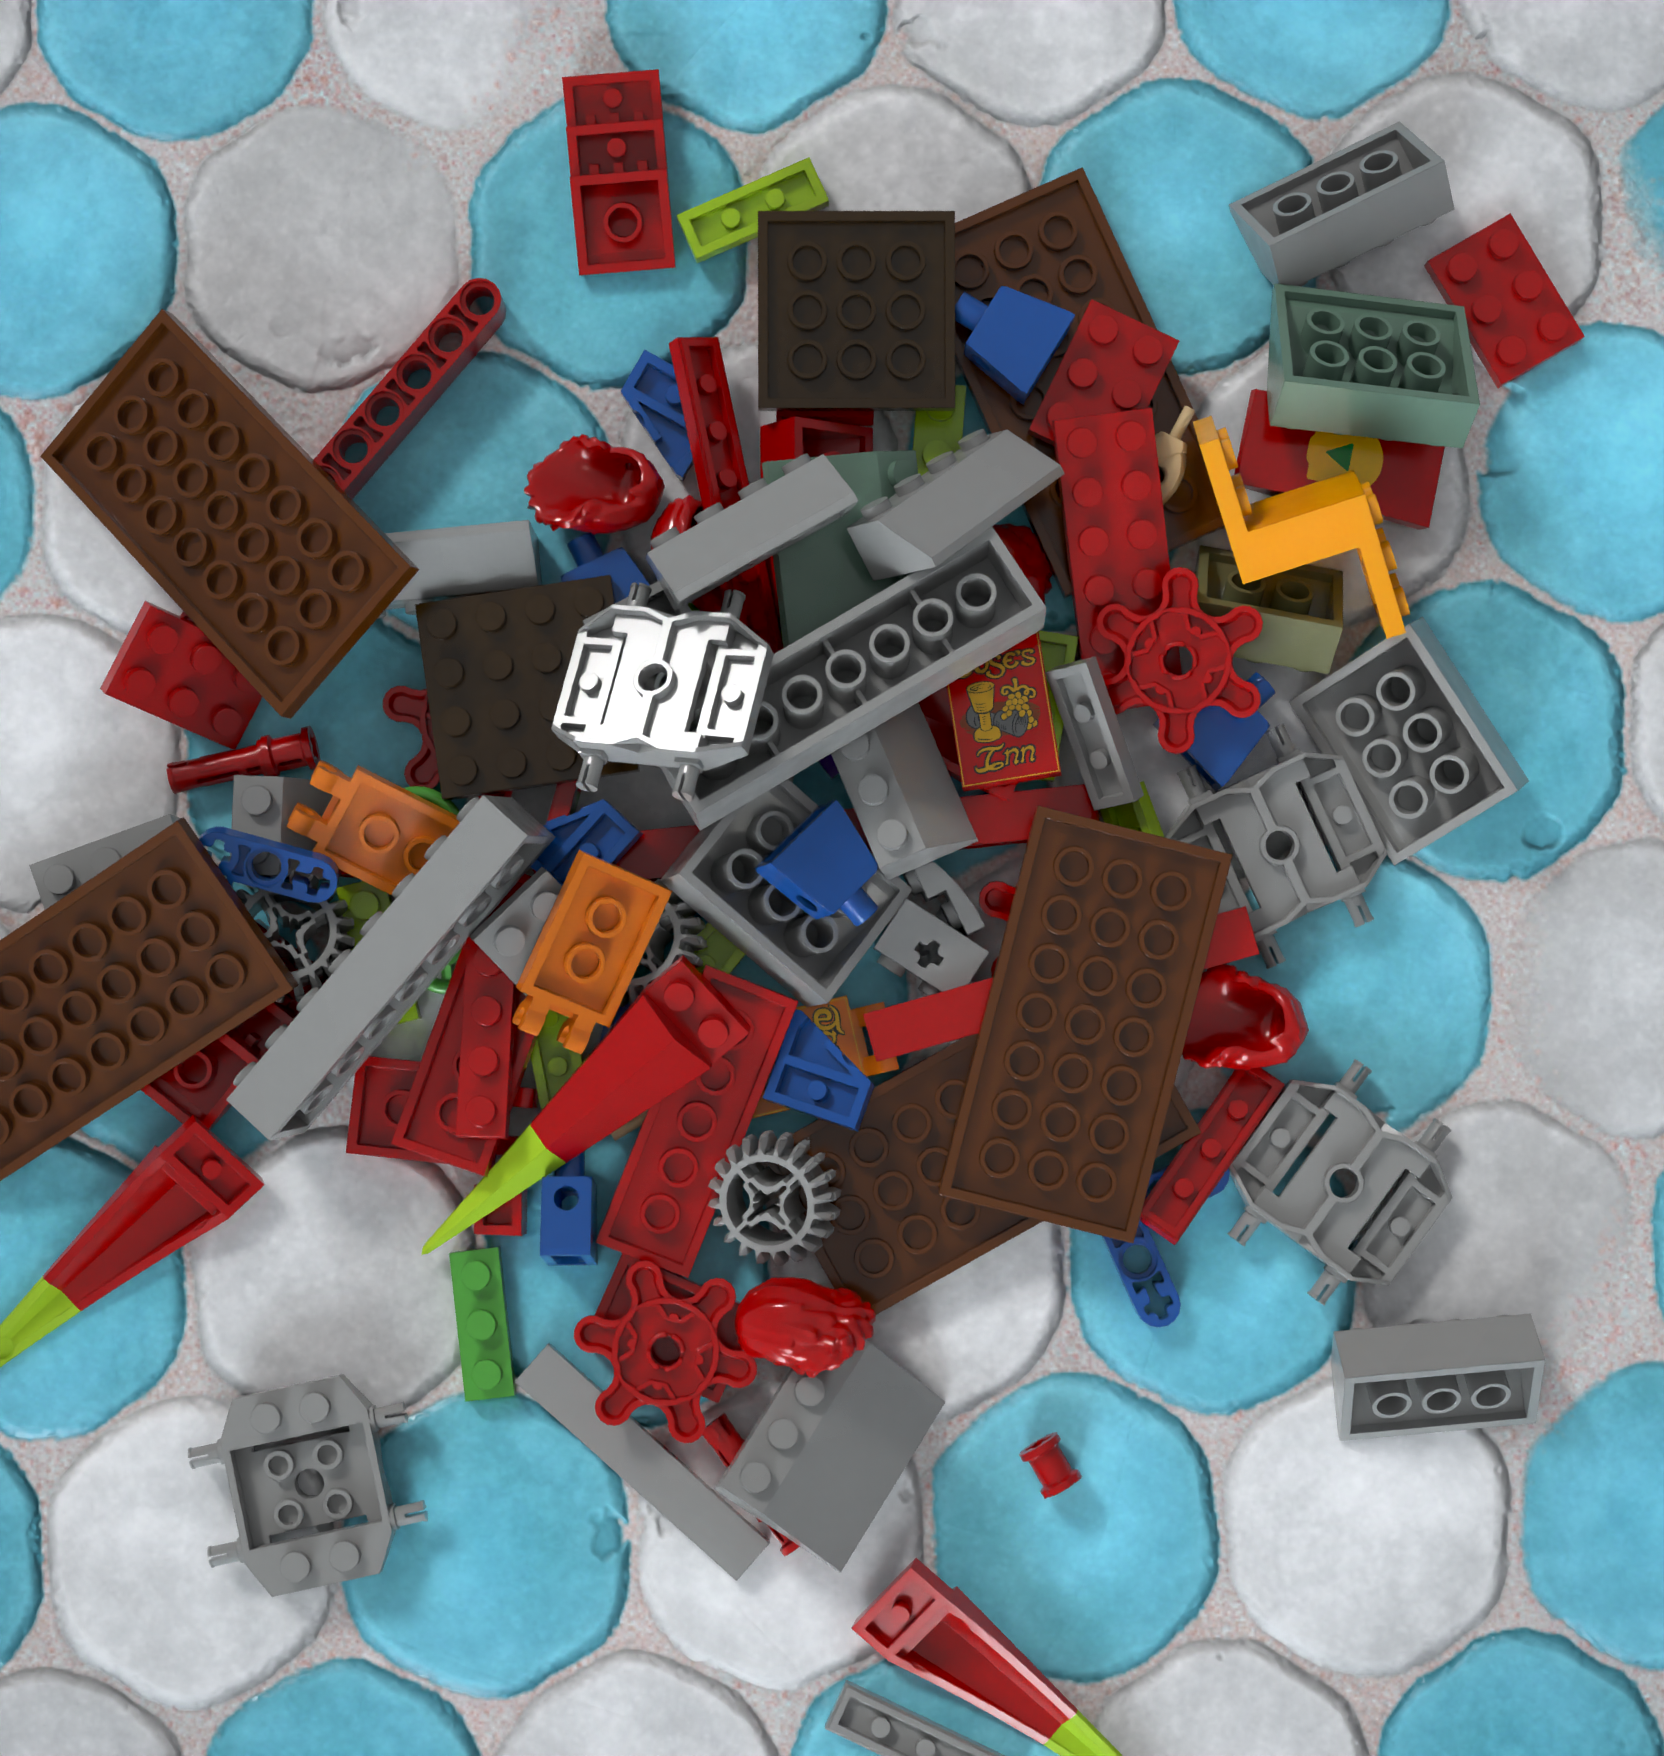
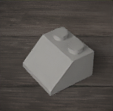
[230,775,333,881]

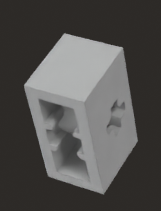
[873,898,989,995]

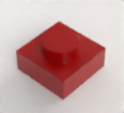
[474,1184,527,1236]

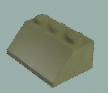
[1184,545,1343,674]

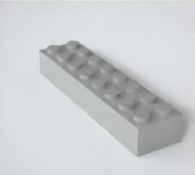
[660,527,1047,831]
[226,795,555,1141]

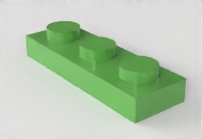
[449,1246,516,1402]

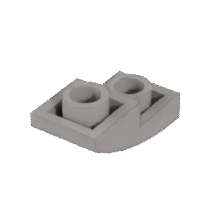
[903,861,985,937]

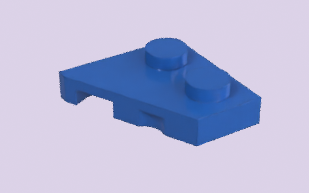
[621,349,694,481]
[531,799,643,886]
[763,1009,875,1132]

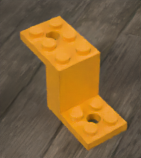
[1193,416,1410,639]

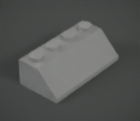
[1229,121,1454,287]
[847,429,1065,581]
[645,453,858,611]
[378,520,542,618]
[831,703,978,881]
[1331,1314,1545,1441]

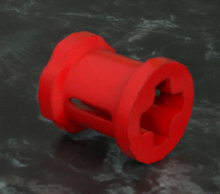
[1019,1432,1082,1499]

